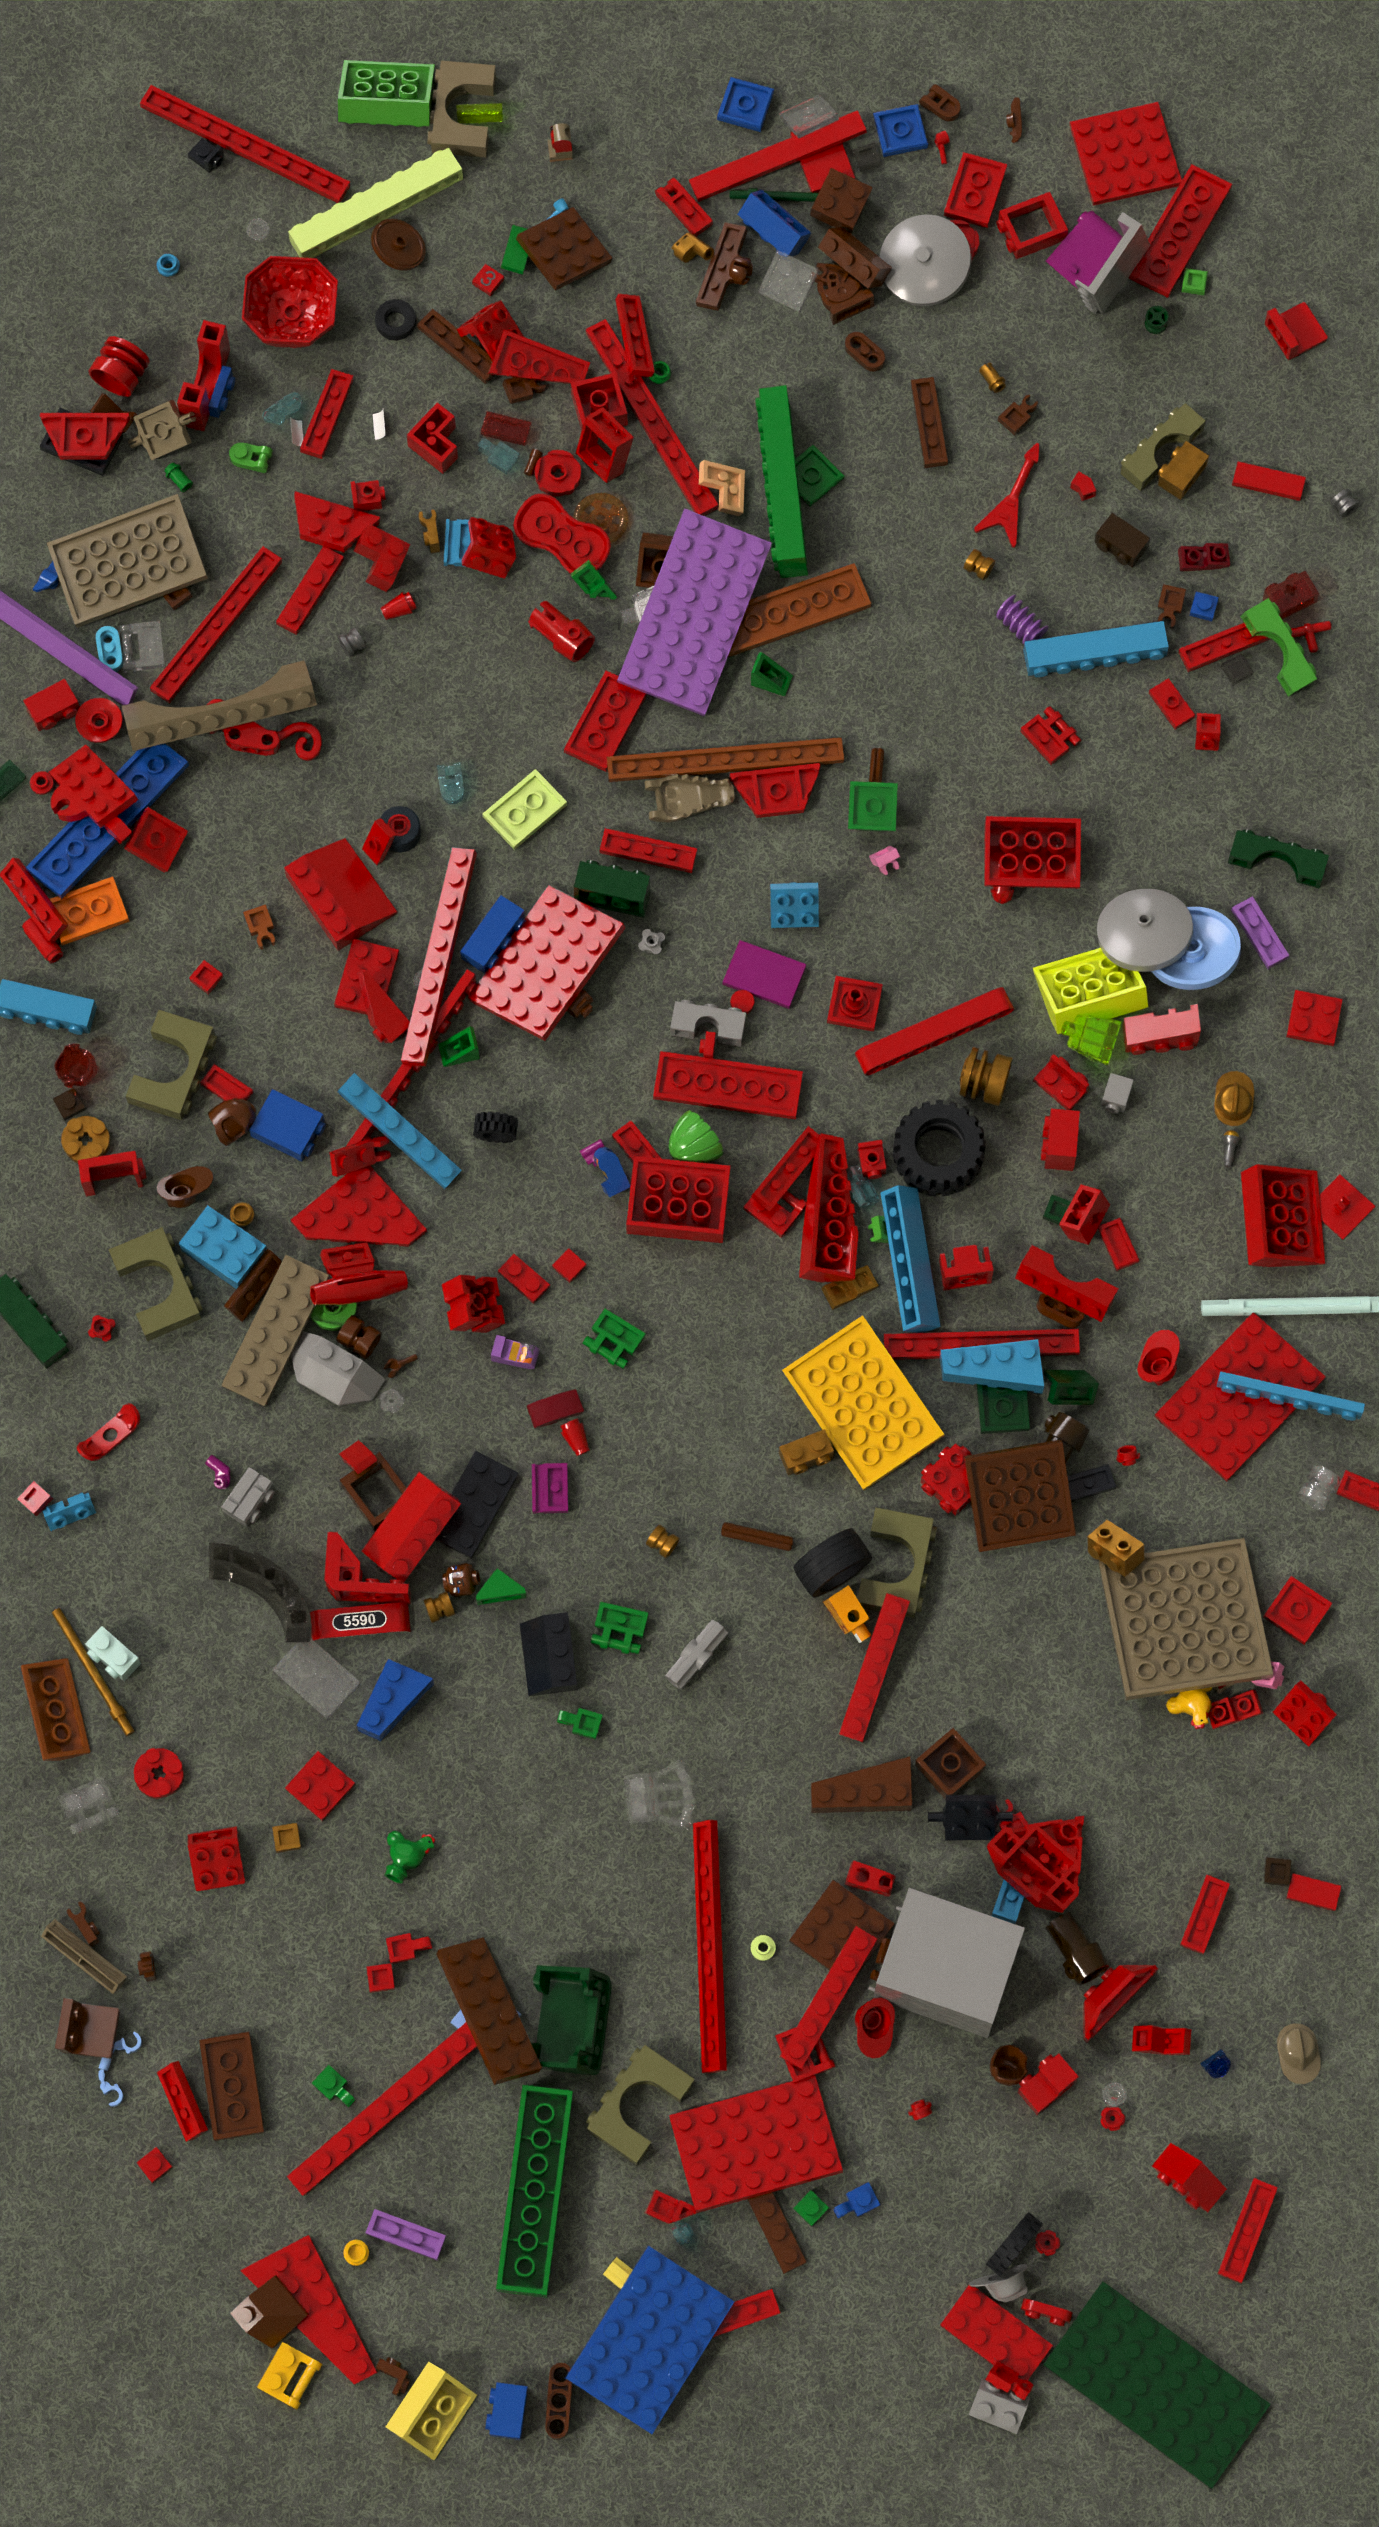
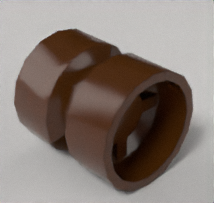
[336,1315,382,1359]

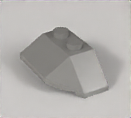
[291,1331,385,1406]

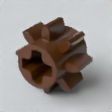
[567,989,593,1018]

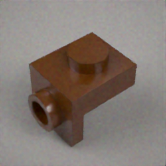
[376,2357,411,2397]

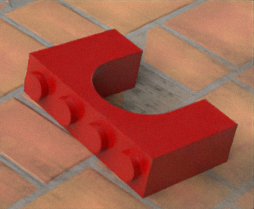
[177,320,230,431]

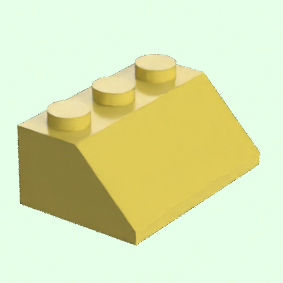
[386,2362,477,2460]

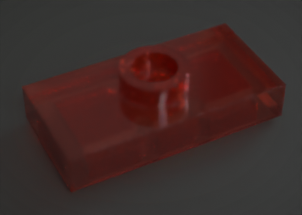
[481,411,532,446]

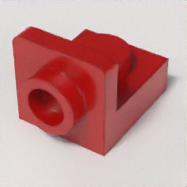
[1195,713,1221,751]

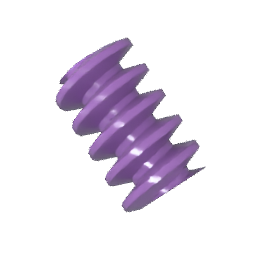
[997,595,1049,644]

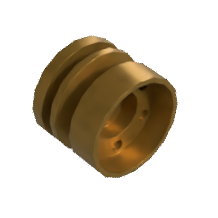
[959,1047,1013,1106]

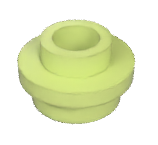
[751,1935,776,1961]

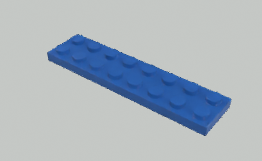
[26,743,189,899]

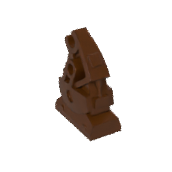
[812,263,874,325]

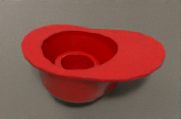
[1137,1330,1180,1386]
[855,1997,895,2058]

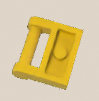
[257,2342,323,2410]

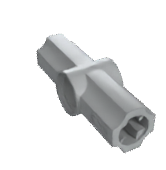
[665,1620,728,1690]

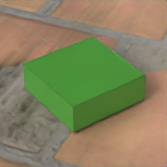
[1181,268,1208,295]

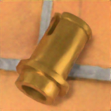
[979,362,1006,393]

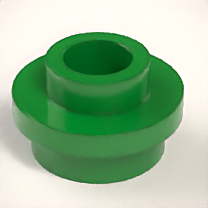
[649,361,671,384]

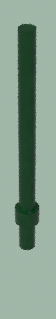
[729,188,867,204]

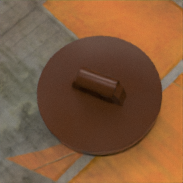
[371,219,426,271]

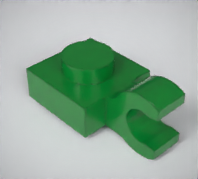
[557,1708,602,1740]
[312,2065,356,2108]

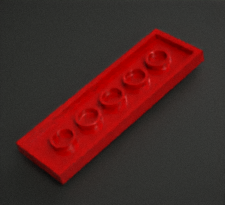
[1128,164,1232,298]
[653,1051,803,1120]

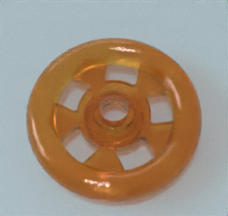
[573,493,629,543]

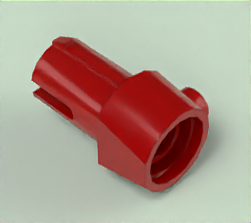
[528,601,595,662]

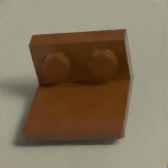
[55,1998,120,2059]

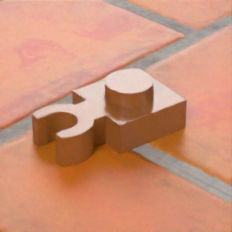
[243,904,276,950]

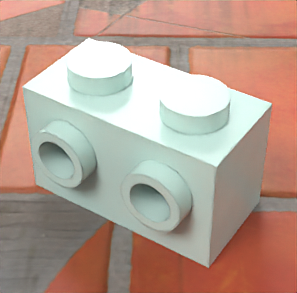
[85,1626,141,1682]

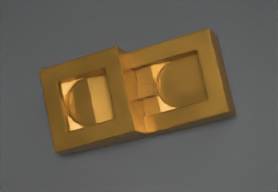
[821,1265,879,1310]

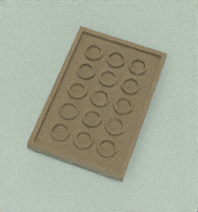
[47,494,208,628]

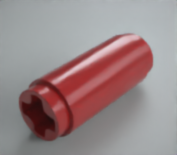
[22,918,63,964]

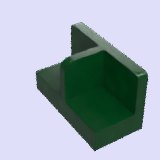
[1044,1370,1099,1405]

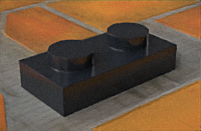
[1067,1464,1116,1502]

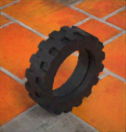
[986,2212,1043,2277]

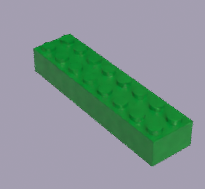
[755,385,808,578]
[496,2085,574,2298]

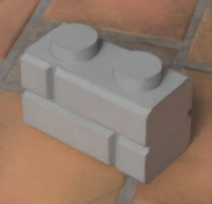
[221,1467,275,1527]

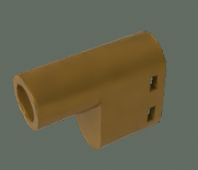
[671,232,714,263]

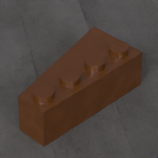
[811,1756,912,1813]

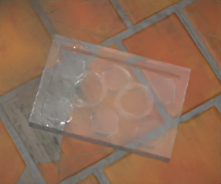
[272,1634,361,1720]

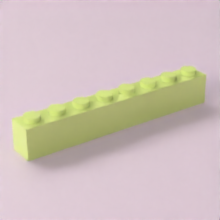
[288,148,463,258]

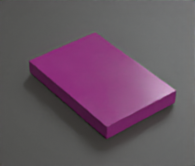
[722,940,806,1009]

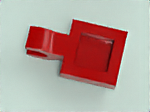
[386,1933,432,1964]

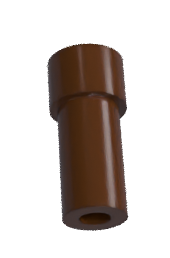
[523,449,543,476]

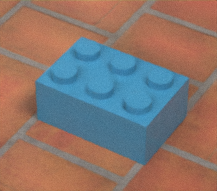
[179,1205,267,1289]

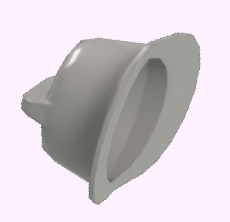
[969,2264,1028,2302]

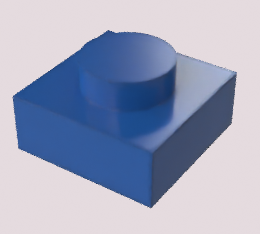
[1189,592,1219,621]

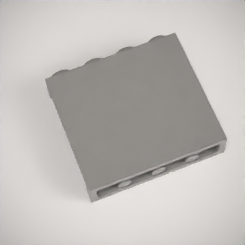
[1075,212,1150,314]

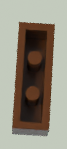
[818,227,893,289]

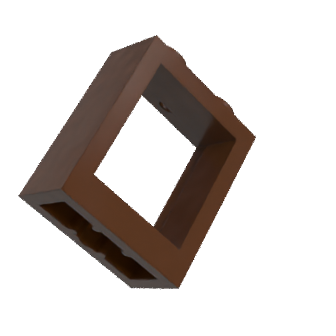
[340,1452,406,1531]

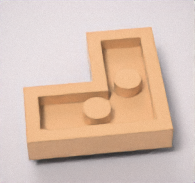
[699,460,745,516]

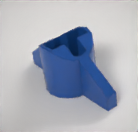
[33,561,58,592]

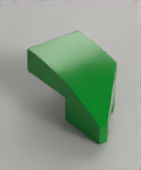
[571,560,617,600]

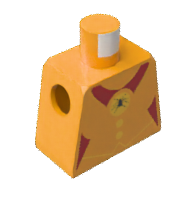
[823,1585,871,1643]

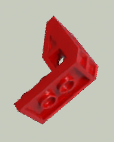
[324,1532,411,1604]

